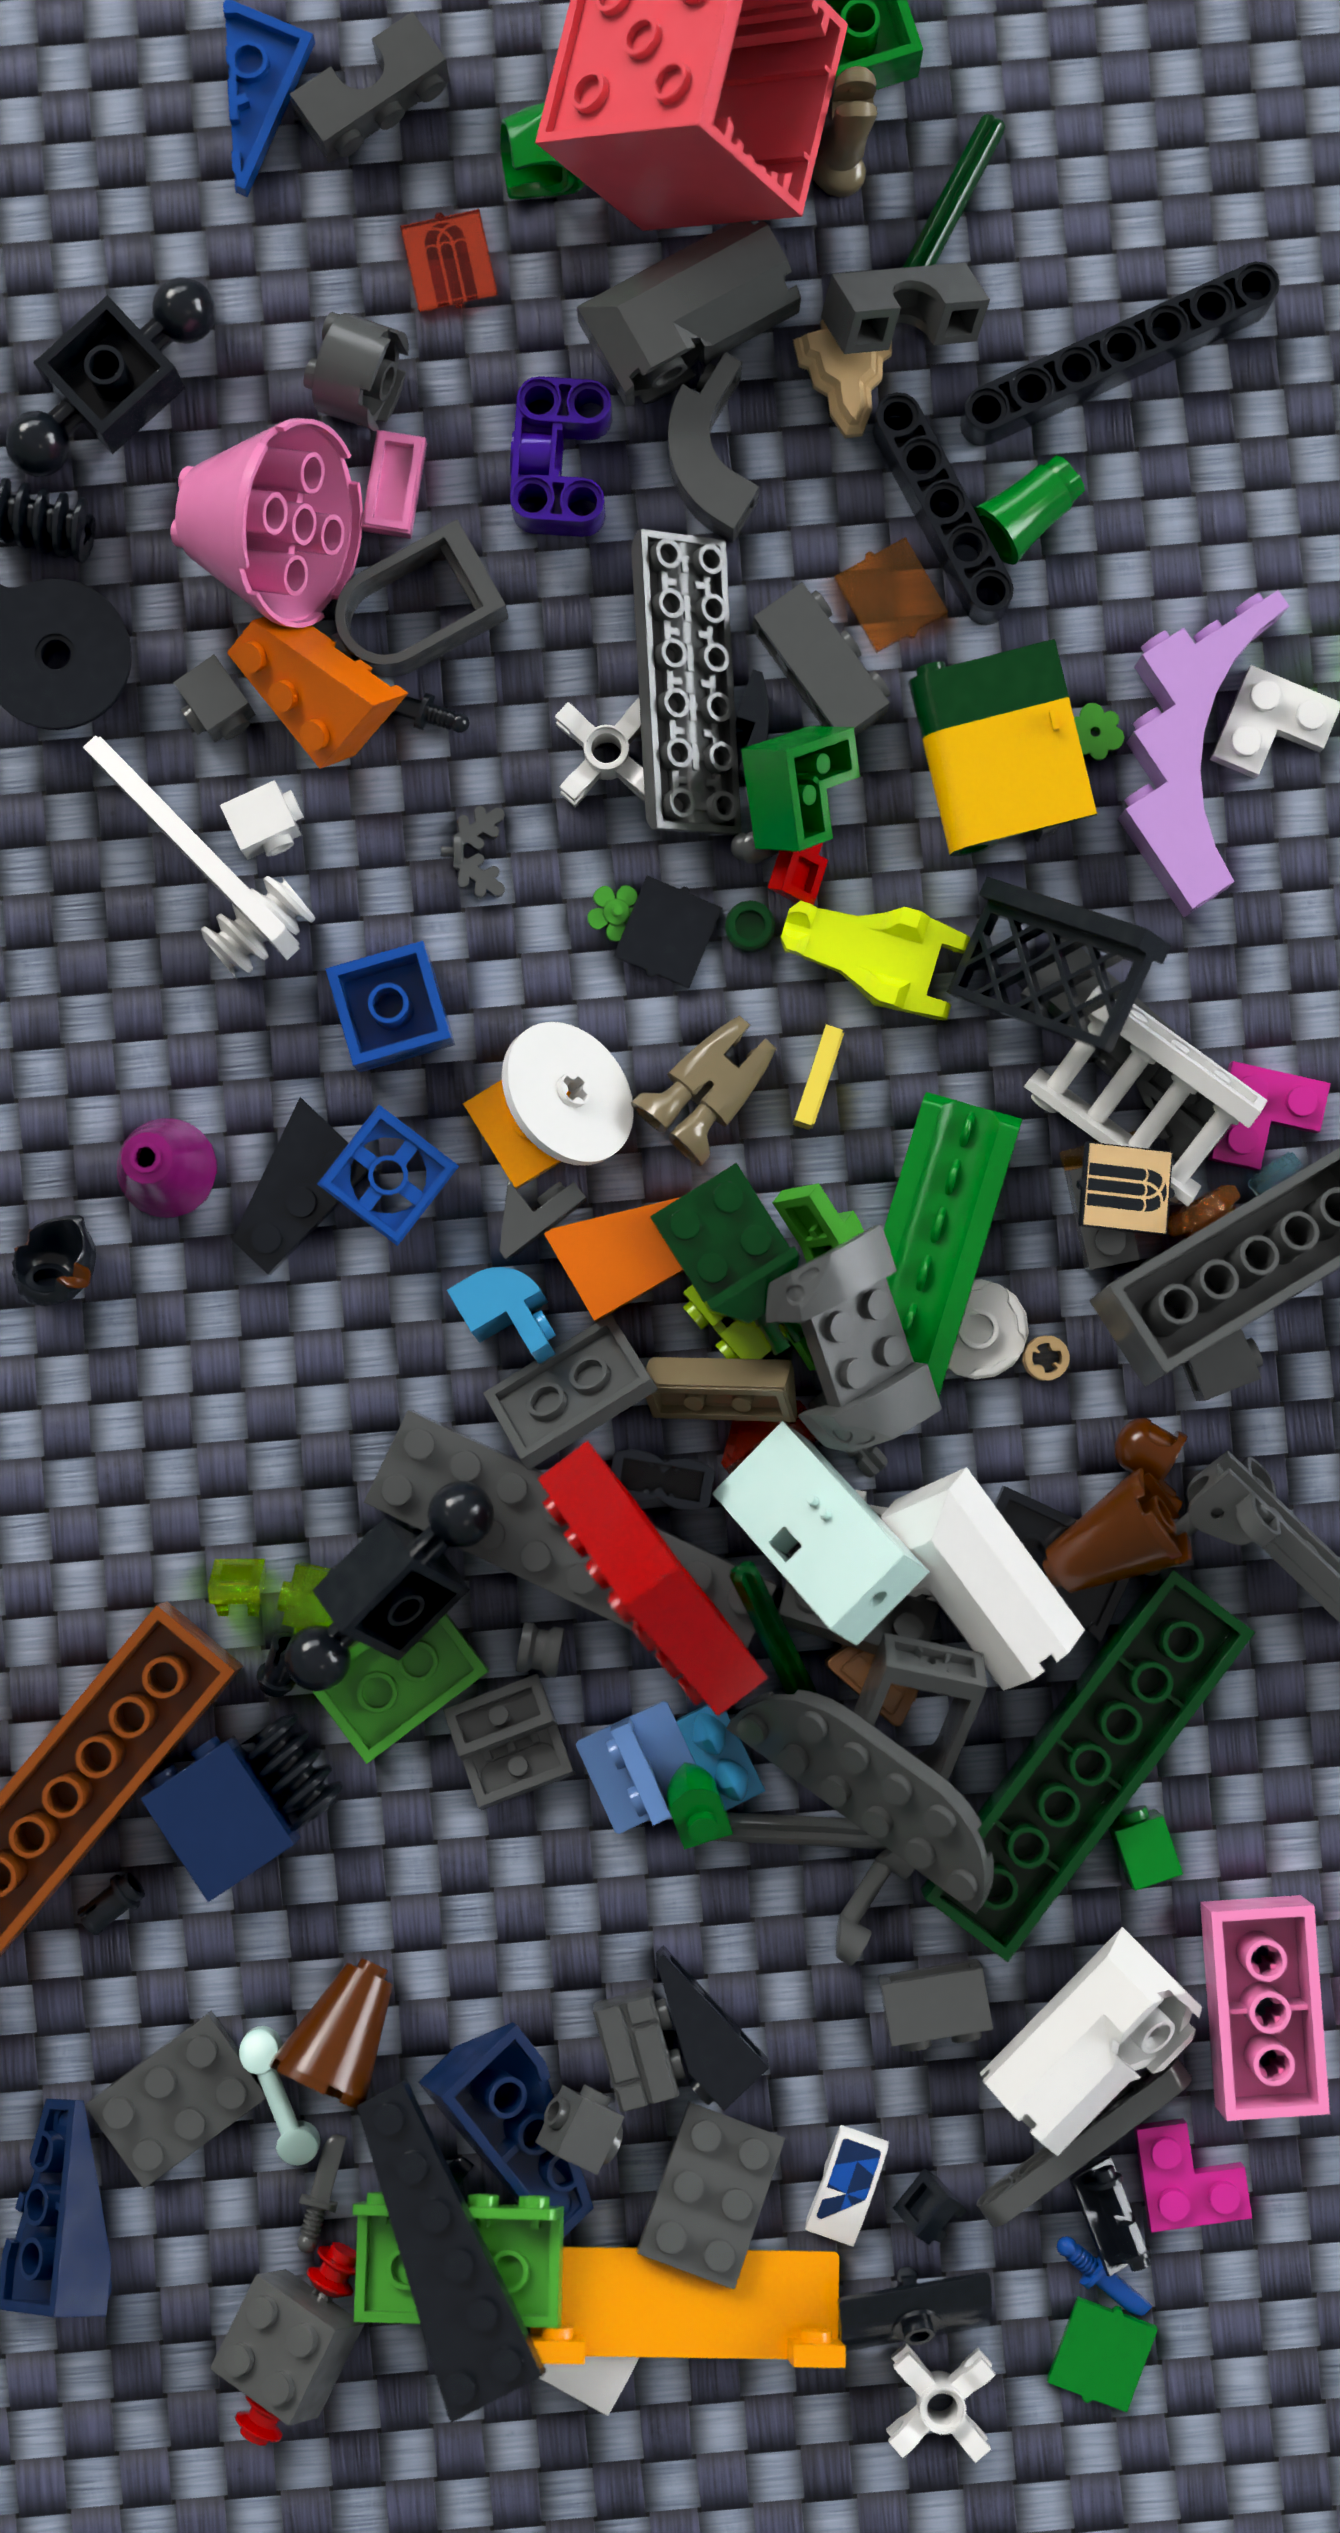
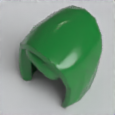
[500,102,585,200]

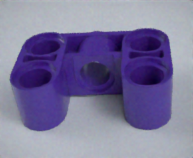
[510,376,612,537]

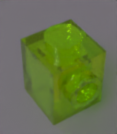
[277,1562,333,1634]

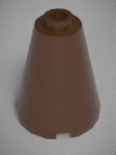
[1042,1468,1193,1593]
[269,1958,393,2110]

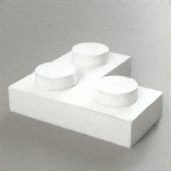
[1210,665,1340,779]

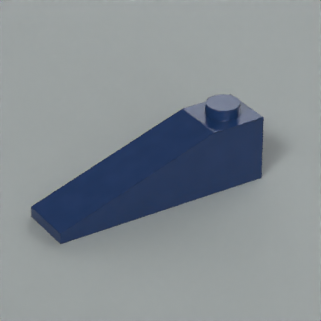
[418,2022,594,2238]
[0,2098,112,2317]

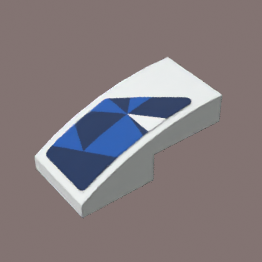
[805,2125,889,2247]

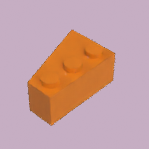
[227,617,408,769]

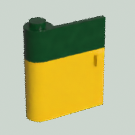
[908,639,1097,856]

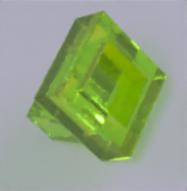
[208,1559,266,1616]

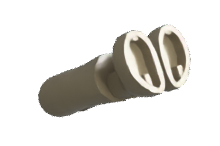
[812,66,878,198]
[631,1015,777,1166]

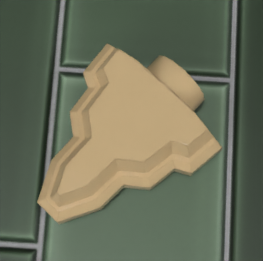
[793,319,892,438]

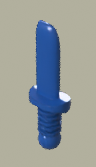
[1057,2236,1152,2316]

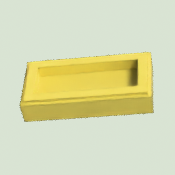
[793,1024,844,1130]

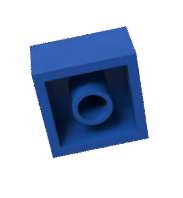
[325,941,455,1073]

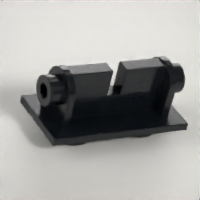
[1070,2157,1152,2277]

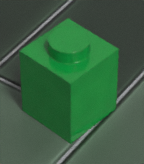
[1108,1805,1183,1891]

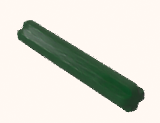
[902,114,1005,268]
[729,1561,818,1695]

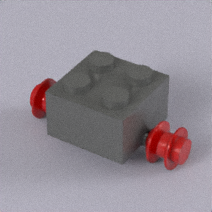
[210,2242,364,2446]

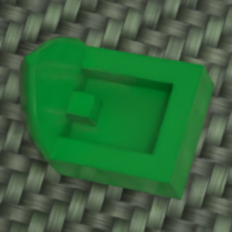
[667,1762,733,1850]

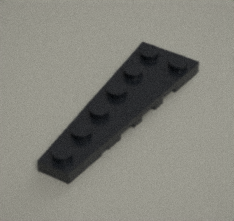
[357,2079,546,2423]

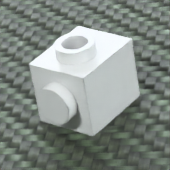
[220,780,304,860]

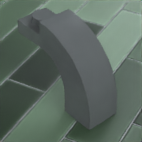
[668,352,759,544]

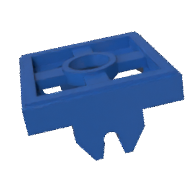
[317,1105,459,1246]

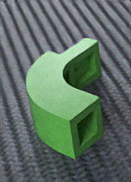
[772,1183,864,1371]

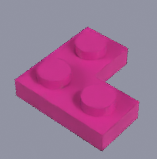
[1208,1061,1331,1171]
[1134,2118,1252,2233]

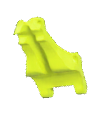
[781,901,971,1020]

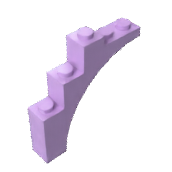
[1118,590,1289,917]

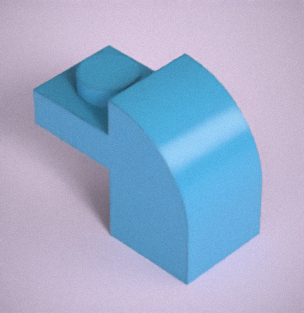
[447,1267,556,1364]

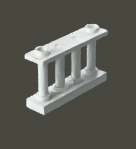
[1024,985,1268,1206]

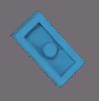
[676,1704,765,1811]

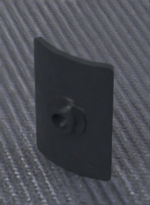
[838,2266,992,2352]

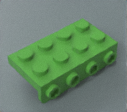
[352,2192,564,2328]

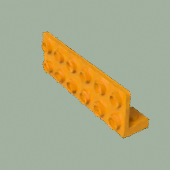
[530,2246,846,2368]

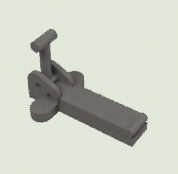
[1146,1450,1340,1623]

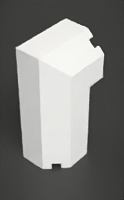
[880,1467,1085,1691]
[980,1927,1202,2156]

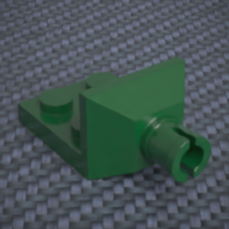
[650,1162,805,1356]

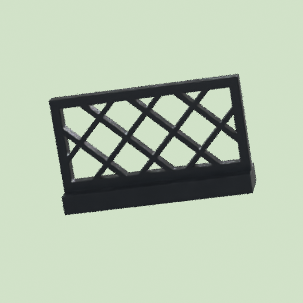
[947,877,1171,1054]

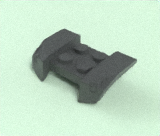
[766,1224,942,1452]

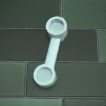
[239,2026,320,2166]

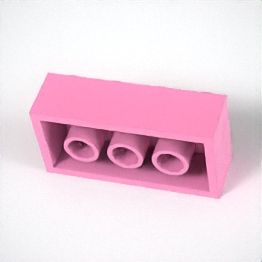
[1200,1895,1330,2121]

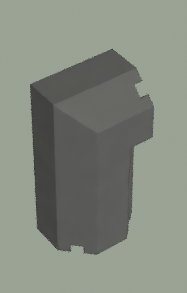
[577,221,801,407]

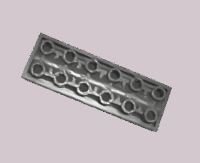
[631,529,742,836]

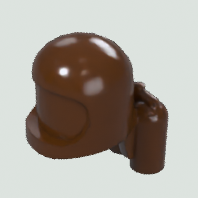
[1114,1418,1188,1513]

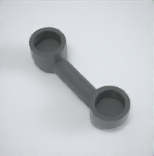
[835,1849,915,1967]

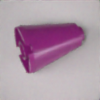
[117,1118,218,1218]

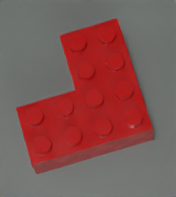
[538,1440,768,1716]

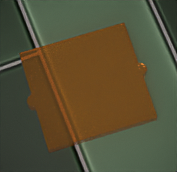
[834,537,948,653]

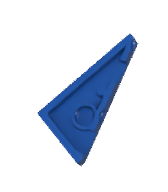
[223,0,315,197]

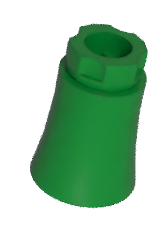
[974,455,1085,565]

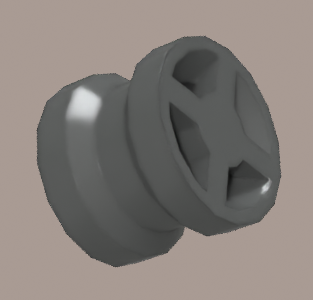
[516,1621,565,1678]

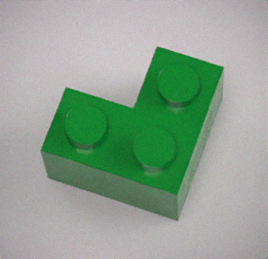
[741,726,860,851]

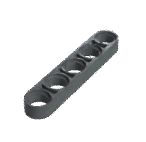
[976,2057,1192,2228]

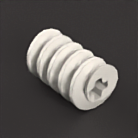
[201,876,315,979]

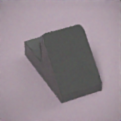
[499,1181,587,1262]

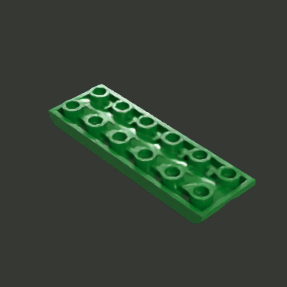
[884,1092,1023,1398]

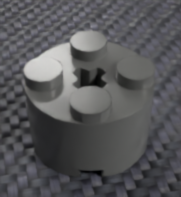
[303,312,409,431]

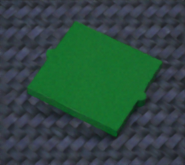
[1047,2296,1158,2412]

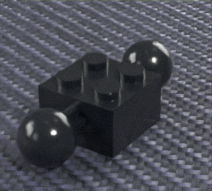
[5,277,216,477]
[285,1481,494,1691]

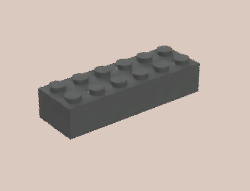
[1089,1147,1340,1387]

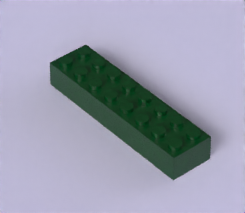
[920,1568,1255,1962]

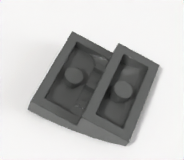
[443,1674,576,1810]

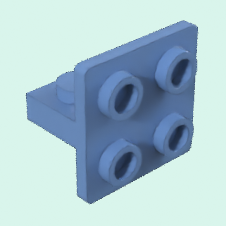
[576,1701,696,1834]

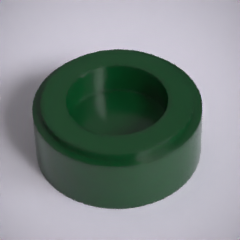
[725,901,775,953]

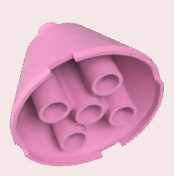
[170,418,363,628]

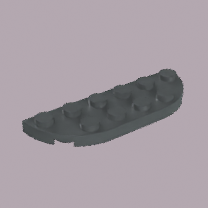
[726,1690,994,1914]

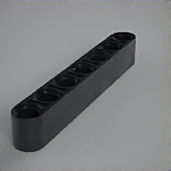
[960,261,1280,446]

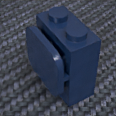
[140,1735,301,1902]

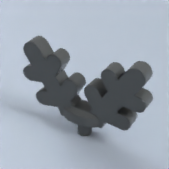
[441,806,505,899]

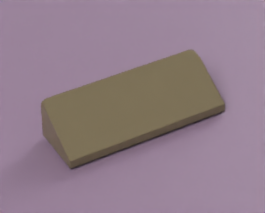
[646,1357,797,1422]

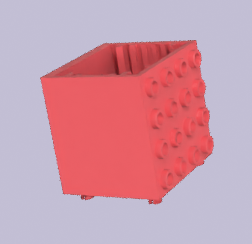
[535,0,848,231]

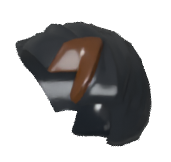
[12,1215,96,1306]

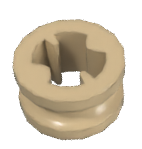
[1022,1336,1070,1380]

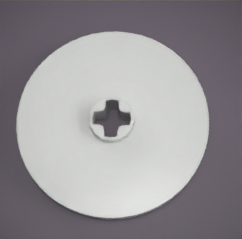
[502,1022,634,1166]

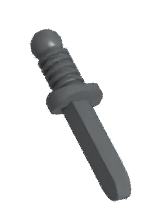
[297,2134,347,2253]

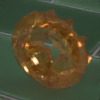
[1167,1185,1241,1238]

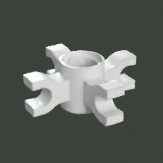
[555,697,645,807]
[886,2342,995,2463]

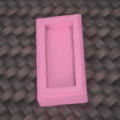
[361,430,427,539]

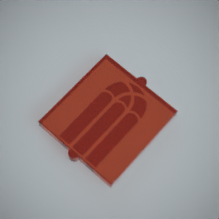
[400,209,498,312]

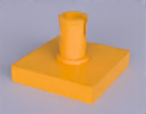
[463,1080,571,1190]

